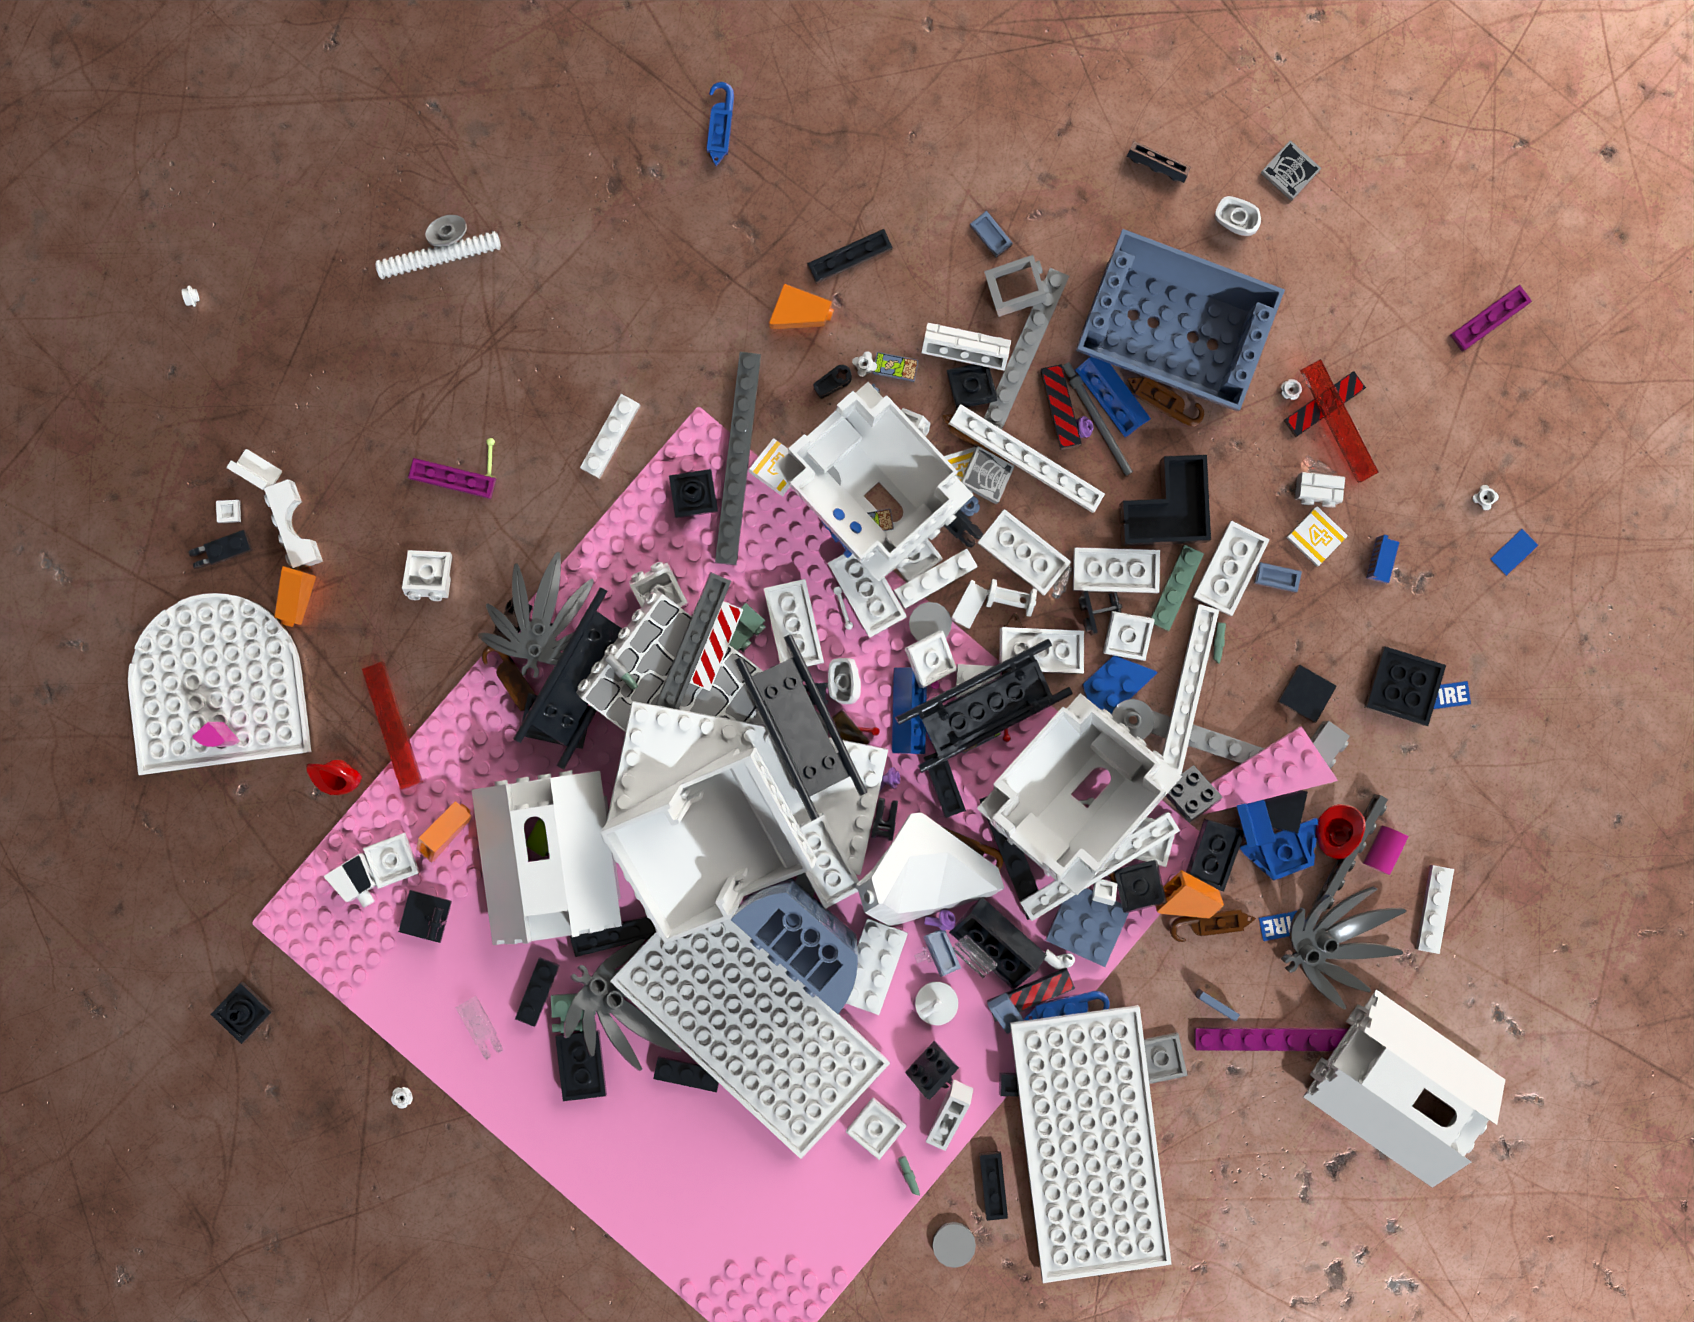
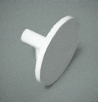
[915,982,958,1025]

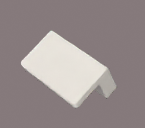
[226,449,282,491]
[951,580,988,629]

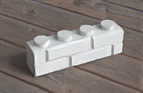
[922,323,1011,371]

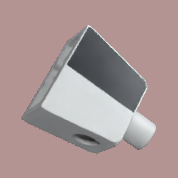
[324,853,377,908]

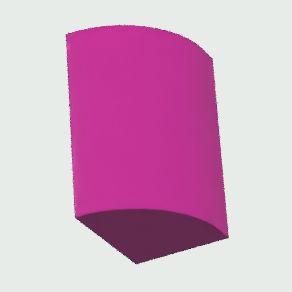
[192,722,240,747]
[1363,825,1409,875]

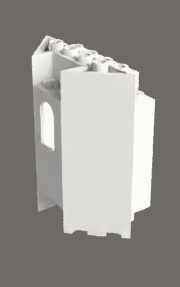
[773,382,973,582]
[977,693,1182,895]
[471,770,622,945]
[1303,990,1505,1188]

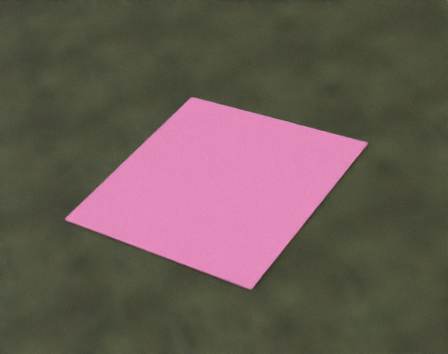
[253,407,1199,1322]

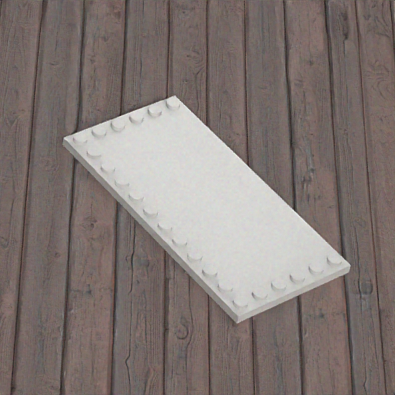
[607,701,888,875]
[610,918,890,1159]
[1010,1005,1172,1283]

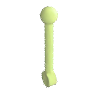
[485,438,495,477]

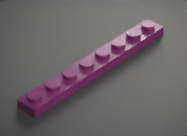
[1194,1027,1349,1051]

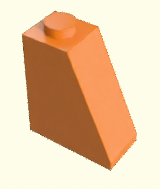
[769,284,834,329]
[274,566,316,627]
[416,801,472,863]
[1155,870,1224,919]

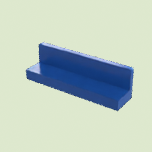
[1075,357,1151,438]
[892,667,927,754]

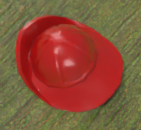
[306,760,362,795]
[1315,804,1365,859]

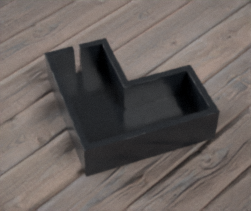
[1119,455,1211,546]

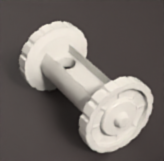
[986,579,1037,617]

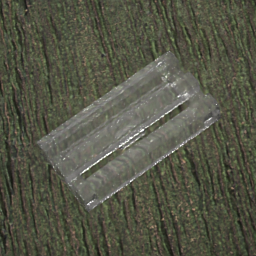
[953,935,997,978]

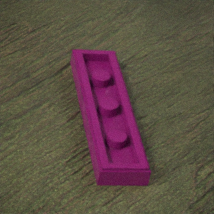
[1450,285,1532,352]
[408,458,496,499]

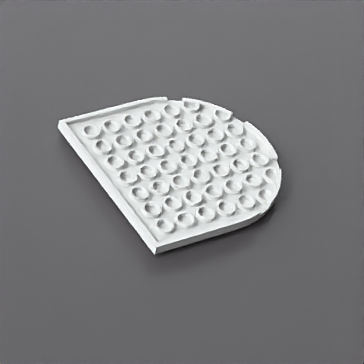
[128,593,312,775]

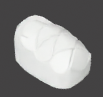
[1215,196,1261,236]
[828,658,861,704]

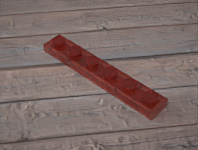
[1300,359,1379,483]
[362,662,423,790]

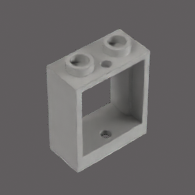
[984,255,1049,317]

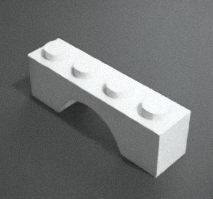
[264,479,323,570]

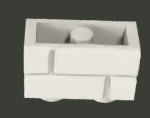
[1295,472,1345,507]

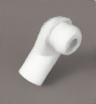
[1044,949,1075,970]

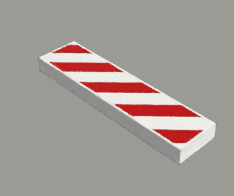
[690,601,743,691]

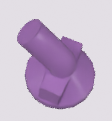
[1076,416,1093,438]
[879,767,901,793]
[925,909,956,931]

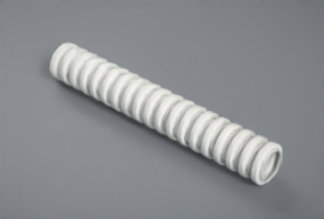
[375,231,501,279]

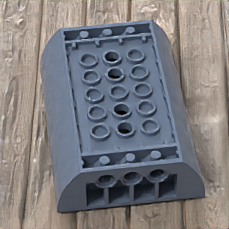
[1076,229,1285,411]
[731,878,858,1014]

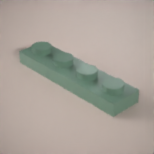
[1151,545,1204,631]

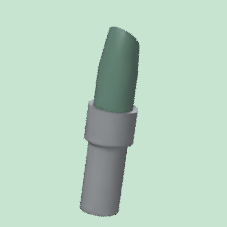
[605,654,638,689]

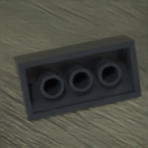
[949,897,1047,989]

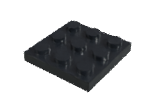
[1364,646,1446,726]

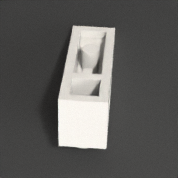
[926,1080,974,1151]

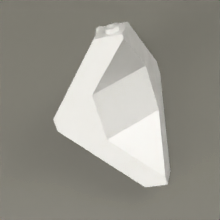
[856,813,1005,926]

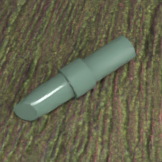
[1213,622,1226,664]
[898,1156,920,1196]

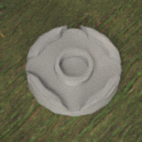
[909,602,952,641]
[932,1222,976,1268]

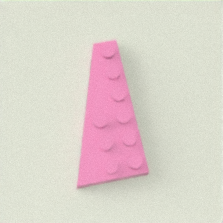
[1203,726,1338,815]

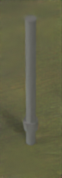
[1062,362,1133,476]

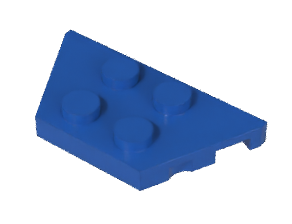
[1082,655,1157,715]
[1239,818,1318,880]

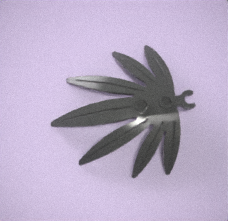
[478,552,594,678]
[1281,887,1407,1010]
[564,939,681,1071]

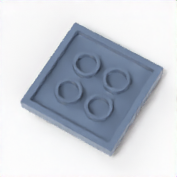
[1045,888,1129,967]

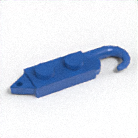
[707,82,734,166]
[1024,991,1110,1020]

